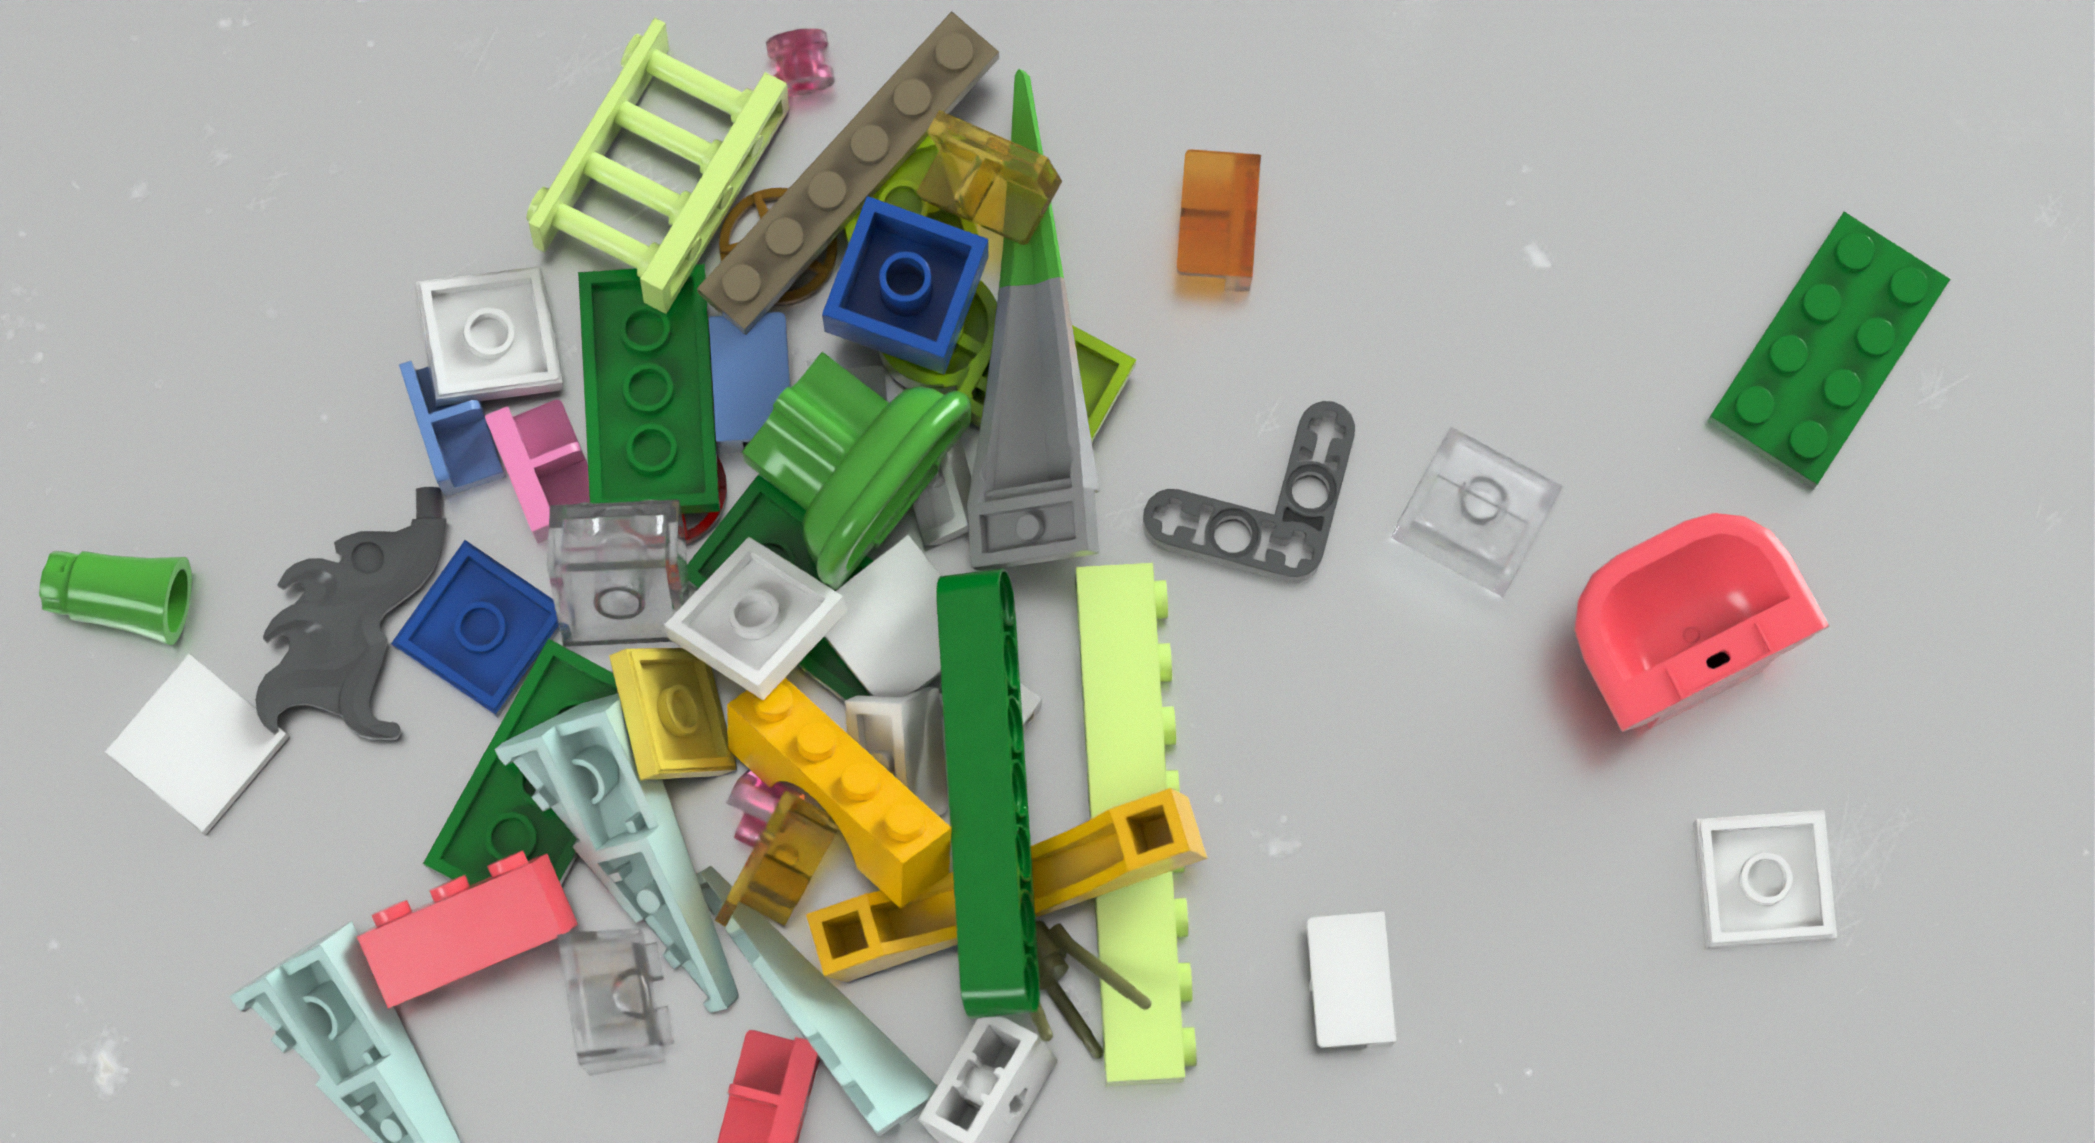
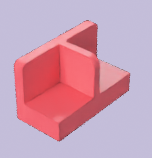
[717,1030,820,1143]

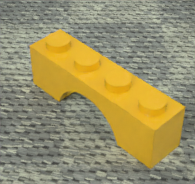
[727,678,951,908]

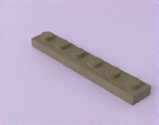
[697,11,999,335]

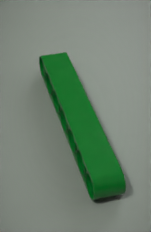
[936,568,1040,1019]

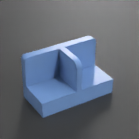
[709,312,791,454]
[399,361,505,497]

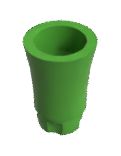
[39,551,192,645]

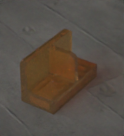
[1176,149,1261,292]

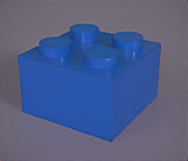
[822,196,989,375]

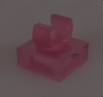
[727,769,807,849]

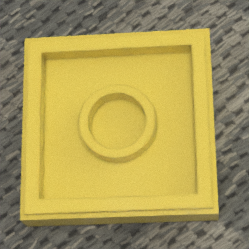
[609,648,737,780]

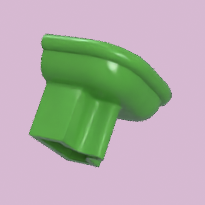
[742,352,971,590]

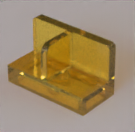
[917,110,1062,245]
[714,790,839,927]

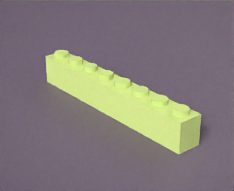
[1075,563,1197,1087]

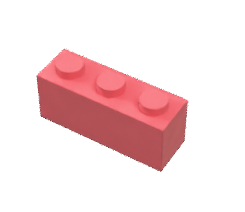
[357,850,578,1009]

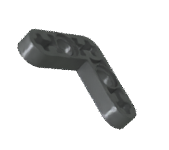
[1142,401,1355,583]

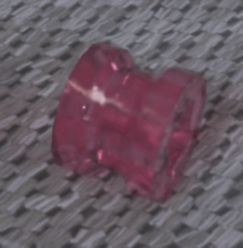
[766,28,835,96]

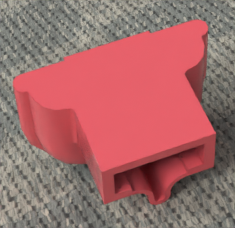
[1575,513,1829,732]

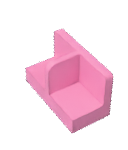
[484,400,594,543]

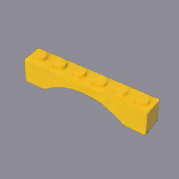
[806,788,1207,983]

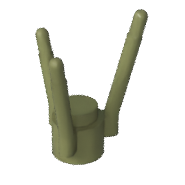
[1029,921,1152,1058]

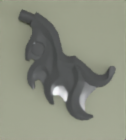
[255,487,447,740]

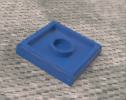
[391,540,571,718]

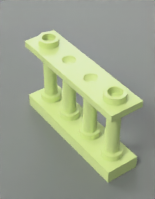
[526,17,789,314]

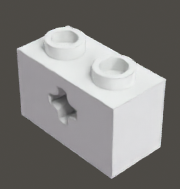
[918,1016,1058,1143]

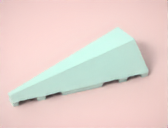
[495,693,739,1013]
[696,866,937,1137]
[229,921,460,1143]

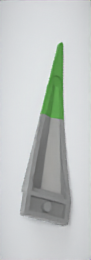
[967,69,1100,571]

